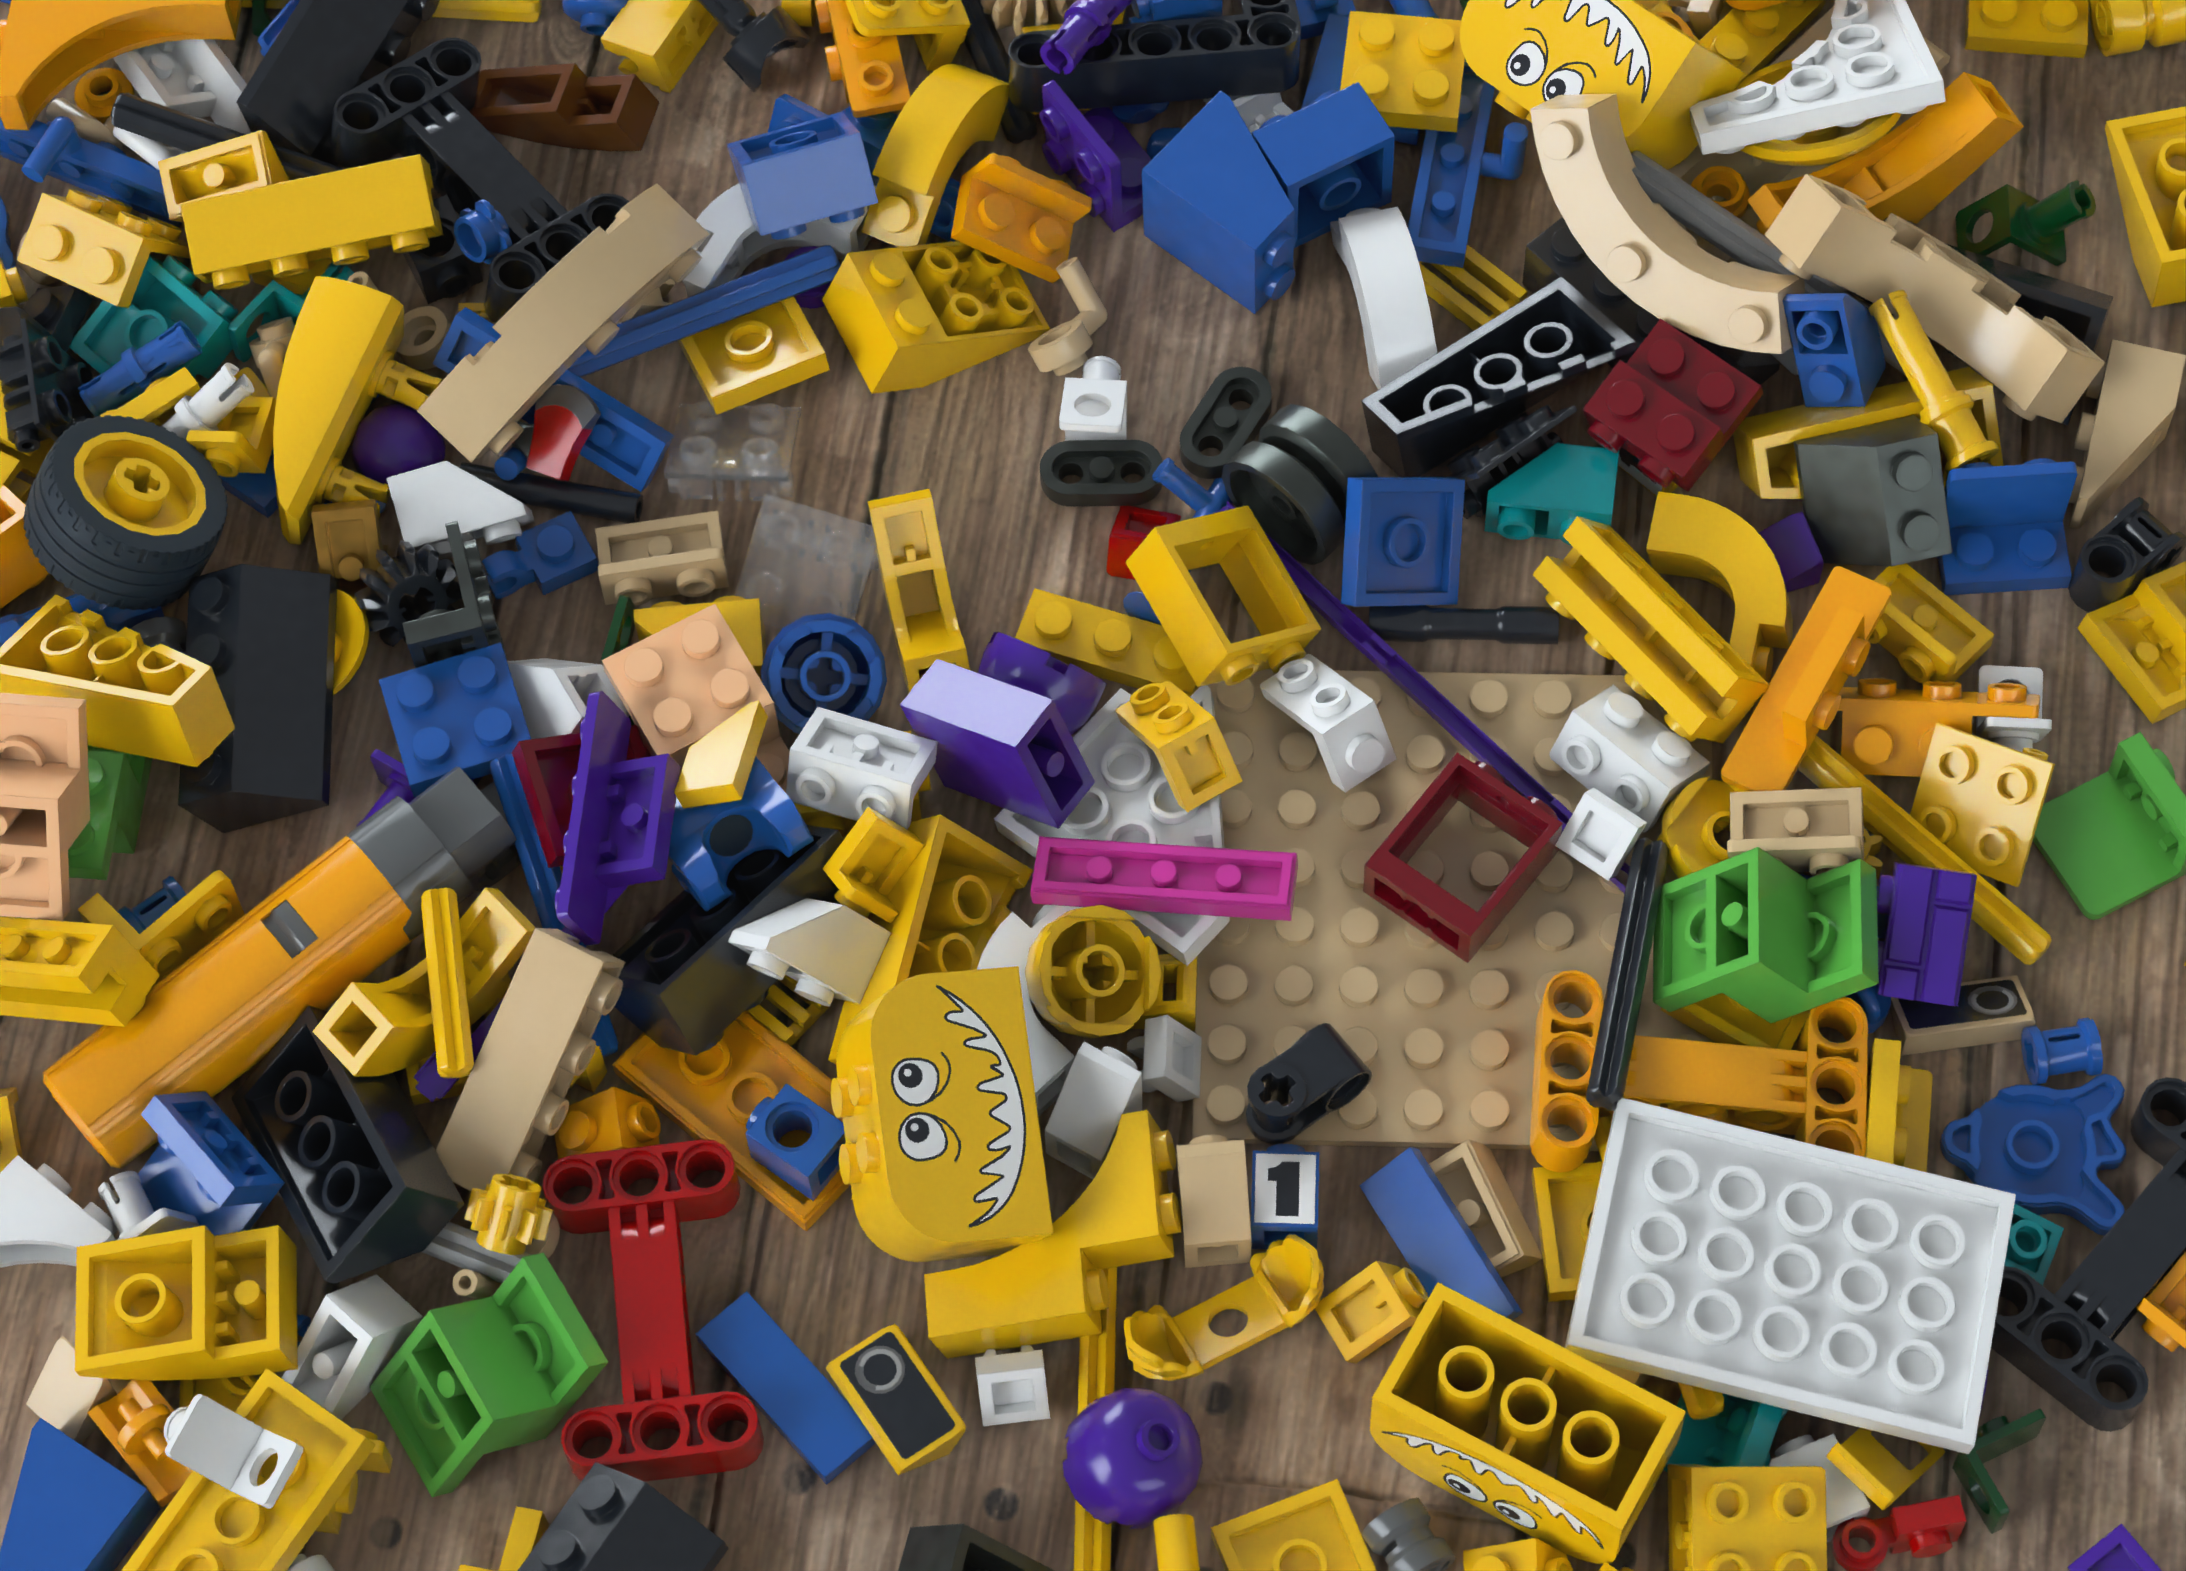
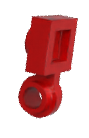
[1831,1495,1967,1571]

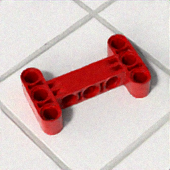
[542,1139,764,1482]

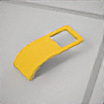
[1826,1428,1945,1511]

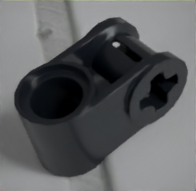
[2068,497,2186,612]
[1246,1023,1372,1144]

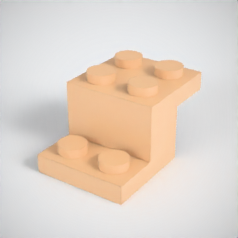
[602,604,794,803]
[0,693,90,921]

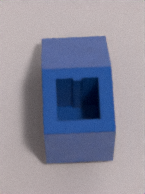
[1783,293,1886,407]

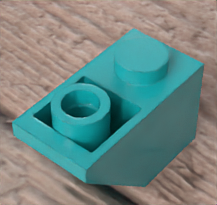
[1484,443,1619,546]

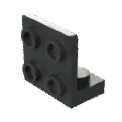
[402,521,507,668]

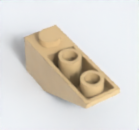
[2069,339,2186,529]

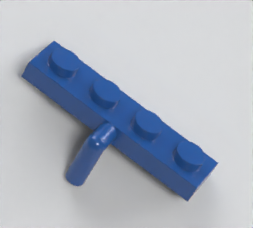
[1408,60,1528,268]
[0,116,182,227]
[432,307,675,492]

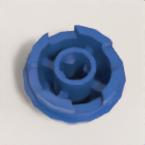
[761,613,887,734]

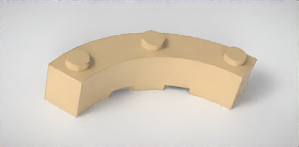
[1530,94,1805,354]
[1764,173,2105,423]
[417,183,709,462]

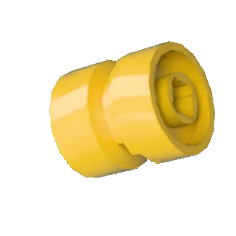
[2089,0,2186,57]

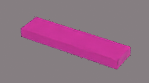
[1030,836,1298,921]

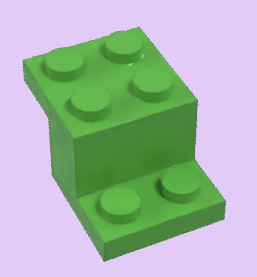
[68,746,153,880]
[1653,847,1879,1024]
[370,1252,608,1497]

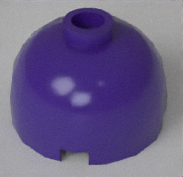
[978,632,1107,735]
[1062,1388,1203,1529]

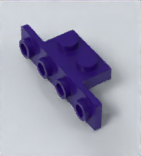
[555,691,680,946]

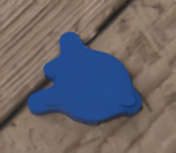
[1940,1074,2126,1236]

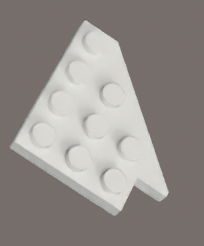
[994,685,1230,966]

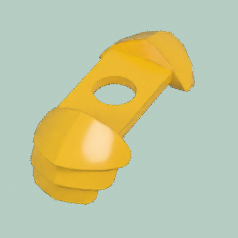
[1124,1234,1324,1381]

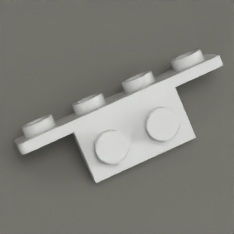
[113,39,251,134]

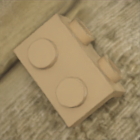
[595,510,729,606]
[1727,787,1864,876]

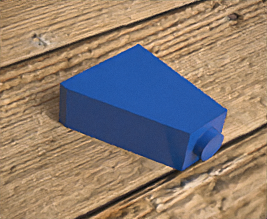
[0,1418,161,1571]

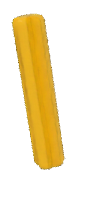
[421,888,474,1079]

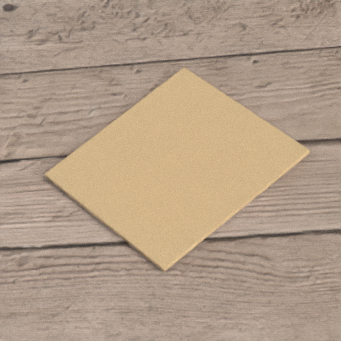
[1192,669,1717,1151]

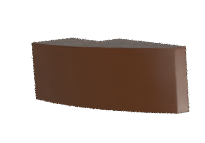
[469,63,660,151]

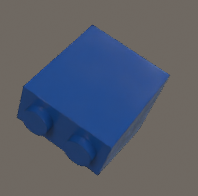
[1142,90,1296,314]

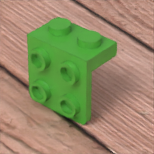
[2033,732,2186,920]

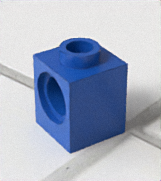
[745,1083,846,1201]

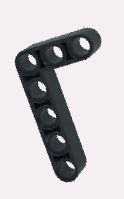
[1008,0,1301,113]

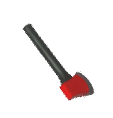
[379,384,601,481]

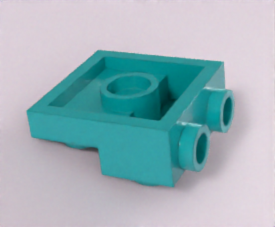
[69,255,239,400]

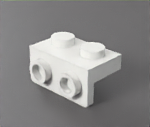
[1549,685,1711,833]

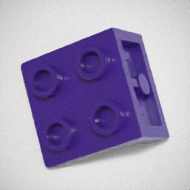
[1040,79,1152,233]

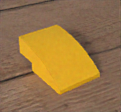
[75,1225,298,1380]

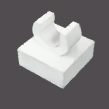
[1555,787,1647,881]
[1127,1015,1202,1102]
[975,1345,1050,1426]

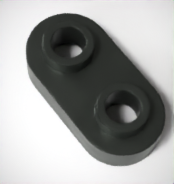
[1180,367,1272,479]
[1040,440,1163,507]

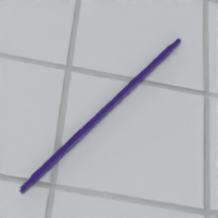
[1216,501,1630,894]

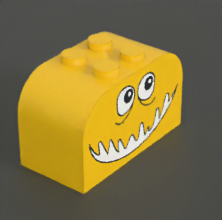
[1460,0,1745,170]
[831,966,1054,1262]
[1370,1282,1686,1564]

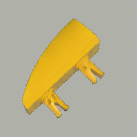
[273,276,443,545]

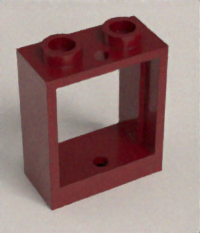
[1363,752,1563,963]

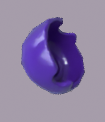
[351,402,445,495]

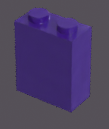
[900,659,1095,829]

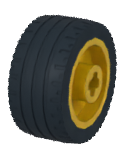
[23,415,228,610]

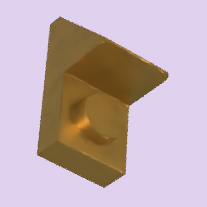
[311,499,389,611]

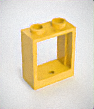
[1125,505,1321,687]

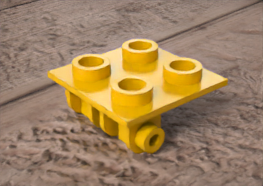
[1910,723,2055,887]

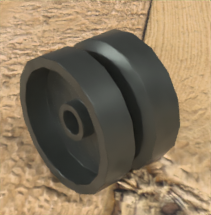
[1222,404,1378,565]

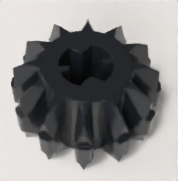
[354,540,462,647]

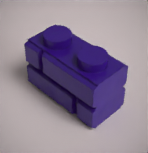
[1875,862,1977,1006]

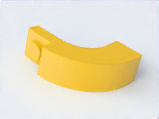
[861,64,1009,247]
[867,489,970,694]
[1646,491,1793,705]
[312,887,536,1077]

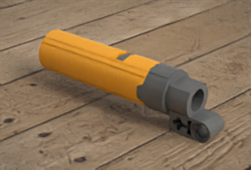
[43,766,521,1169]

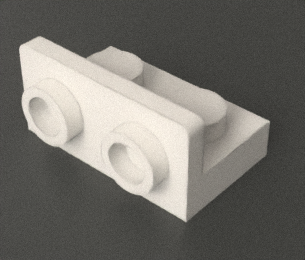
[786,707,938,829]

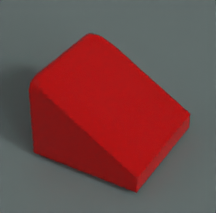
[1106,506,1181,580]

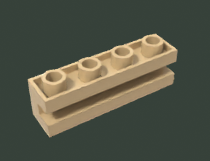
[436,928,625,1191]

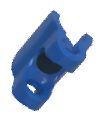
[668,756,814,912]

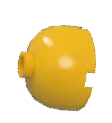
[1025,905,1162,1039]

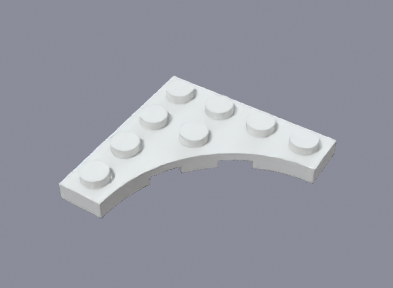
[1690,0,1946,155]

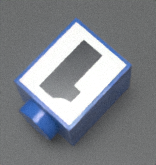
[1251,1144,1319,1249]

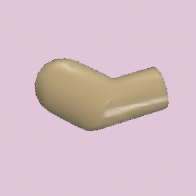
[46,98,125,151]

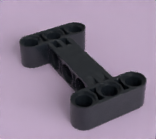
[330,38,630,324]
[1991,1077,2186,1432]

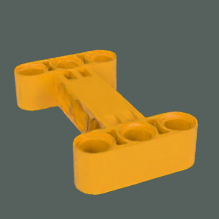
[1530,970,1868,1173]

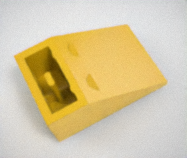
[822,241,1050,394]

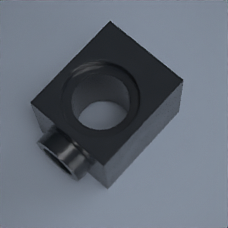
[403,194,483,304]

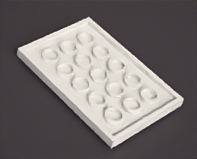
[1565,1098,2016,1454]

